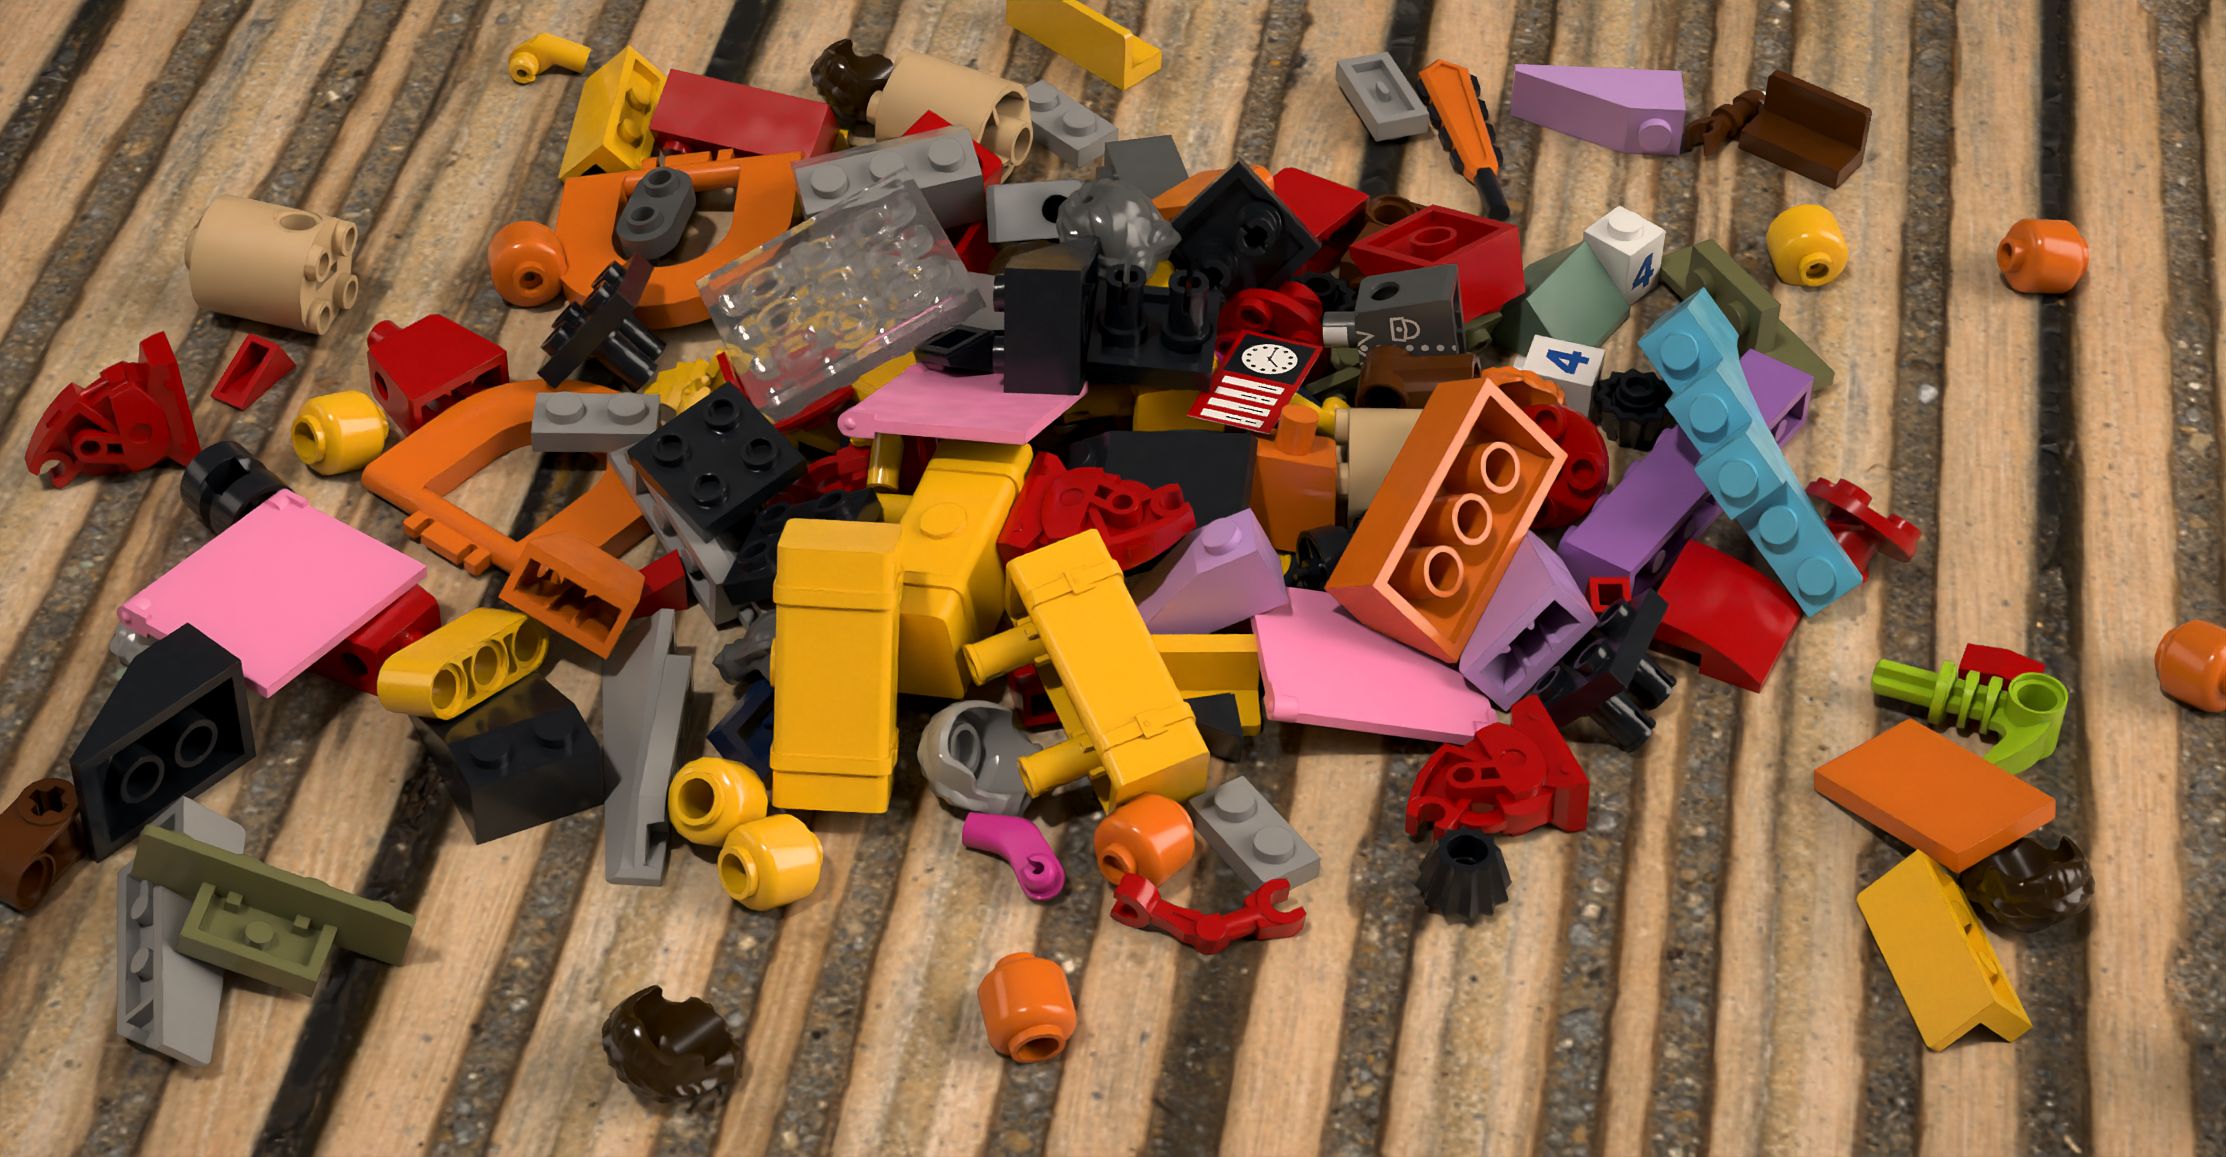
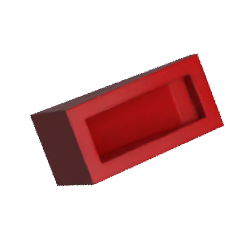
[210,333,296,411]
[630,549,688,620]

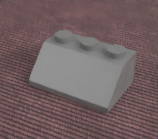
[790,124,987,252]

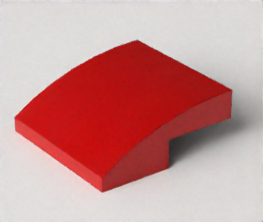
[1653,539,1803,694]

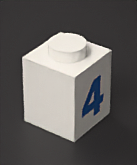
[1582,205,1666,306]
[1513,335,1606,420]

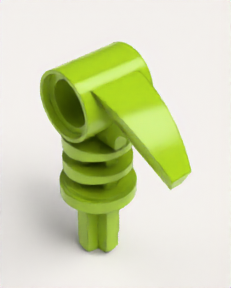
[1870,659,2068,775]

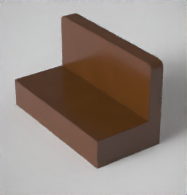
[1738,70,1872,190]

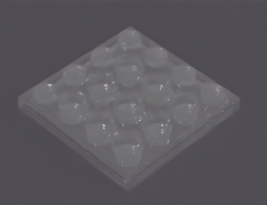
[695,166,987,425]

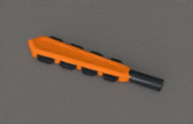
[1415,59,1510,222]

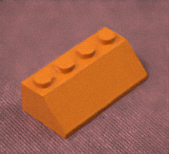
[1324,377,1568,663]

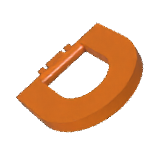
[554,148,806,330]
[361,379,663,576]

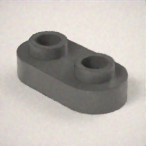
[617,167,696,260]

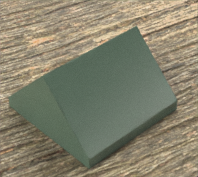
[1490,240,1630,357]

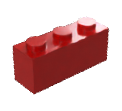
[649,69,840,161]

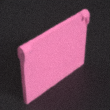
[837,361,1088,445]
[117,489,427,699]
[1250,586,1498,745]

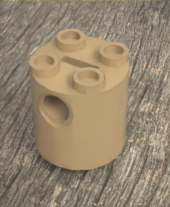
[866,48,1033,184]
[184,194,358,335]
[1333,408,1423,530]

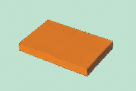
[1814,718,2056,874]

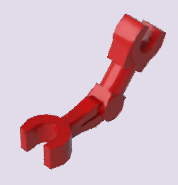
[1110,872,1307,955]

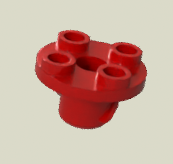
[1215,281,1332,387]
[1522,404,1609,529]
[1804,477,1922,583]

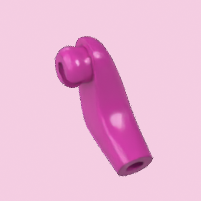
[962,812,1065,901]

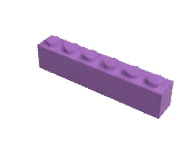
[1557,348,1814,599]

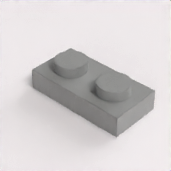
[1335,52,1429,142]
[1025,79,1119,169]
[531,391,661,452]
[1187,775,1321,892]

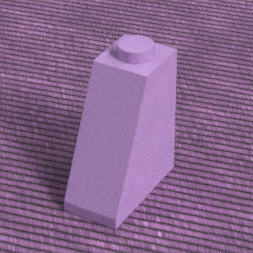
[1459,529,1599,711]

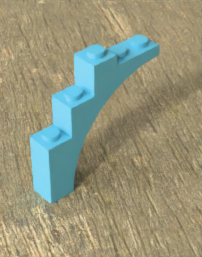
[1637,287,1863,618]

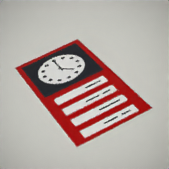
[1186,329,1324,434]

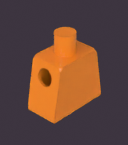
[1246,404,1337,552]
[498,531,645,660]

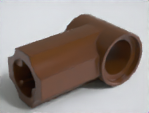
[1355,344,1482,409]

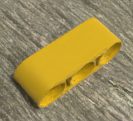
[377,607,549,720]

